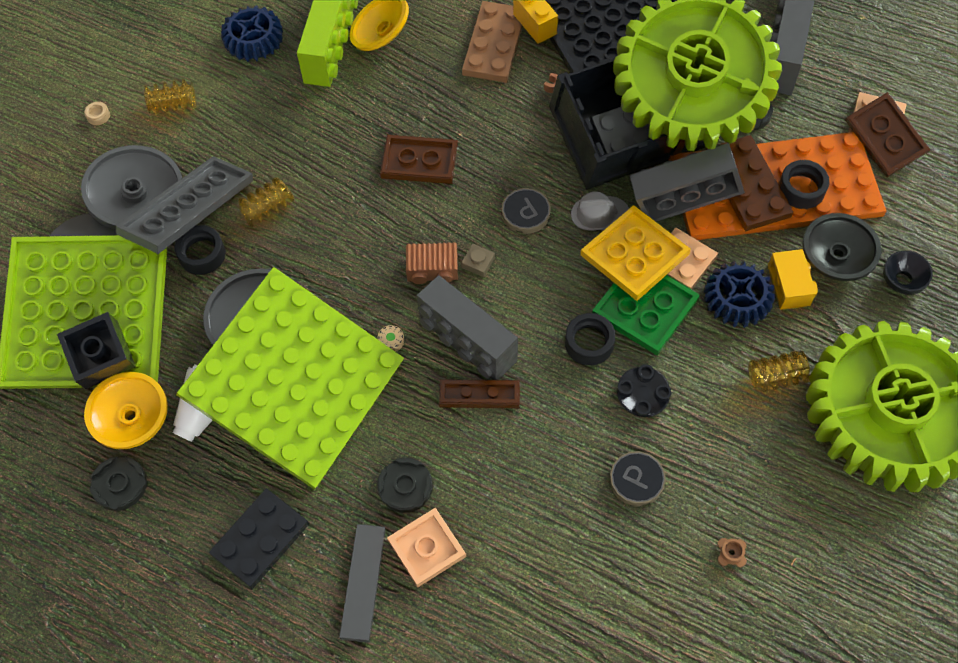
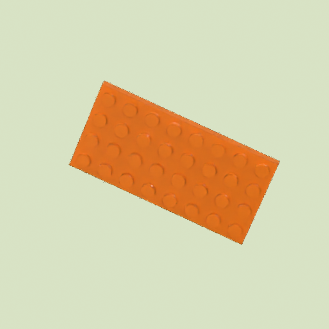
[669,132,886,240]

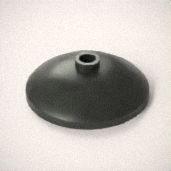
[802,213,882,281]

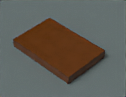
[845,92,930,178]
[380,134,458,184]

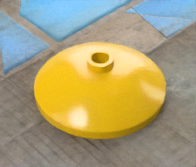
[350,0,409,51]
[84,372,168,449]

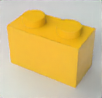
[513,0,558,44]
[768,249,818,310]

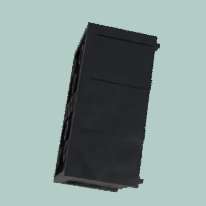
[549,58,721,190]

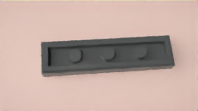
[339,524,386,643]

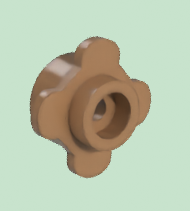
[717,538,747,568]

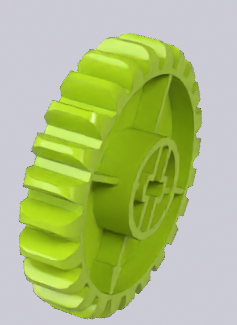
[613,0,782,151]
[806,321,958,493]

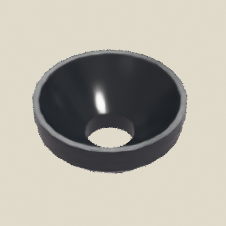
[883,251,933,295]

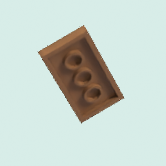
[462,1,523,83]

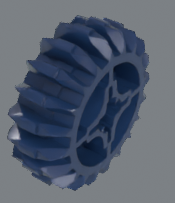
[221,5,283,62]
[704,260,775,328]

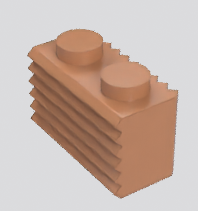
[406,242,458,284]

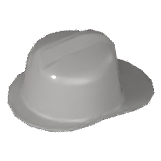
[571,192,629,231]

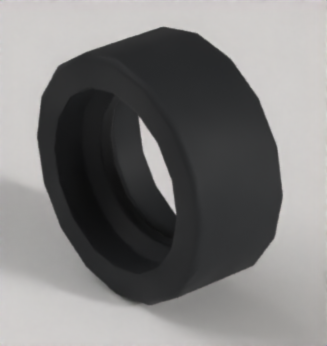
[778,160,830,209]
[174,225,226,275]
[565,313,615,366]

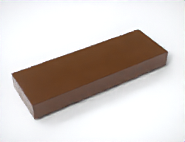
[439,379,520,408]

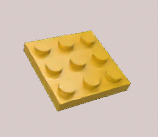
[581,205,691,301]

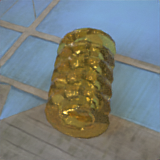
[144,79,197,114]
[238,177,295,227]
[748,350,810,392]

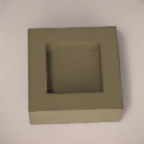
[461,244,495,277]

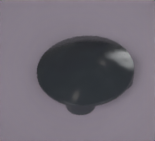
[617,364,672,417]

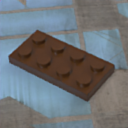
[706,135,793,232]

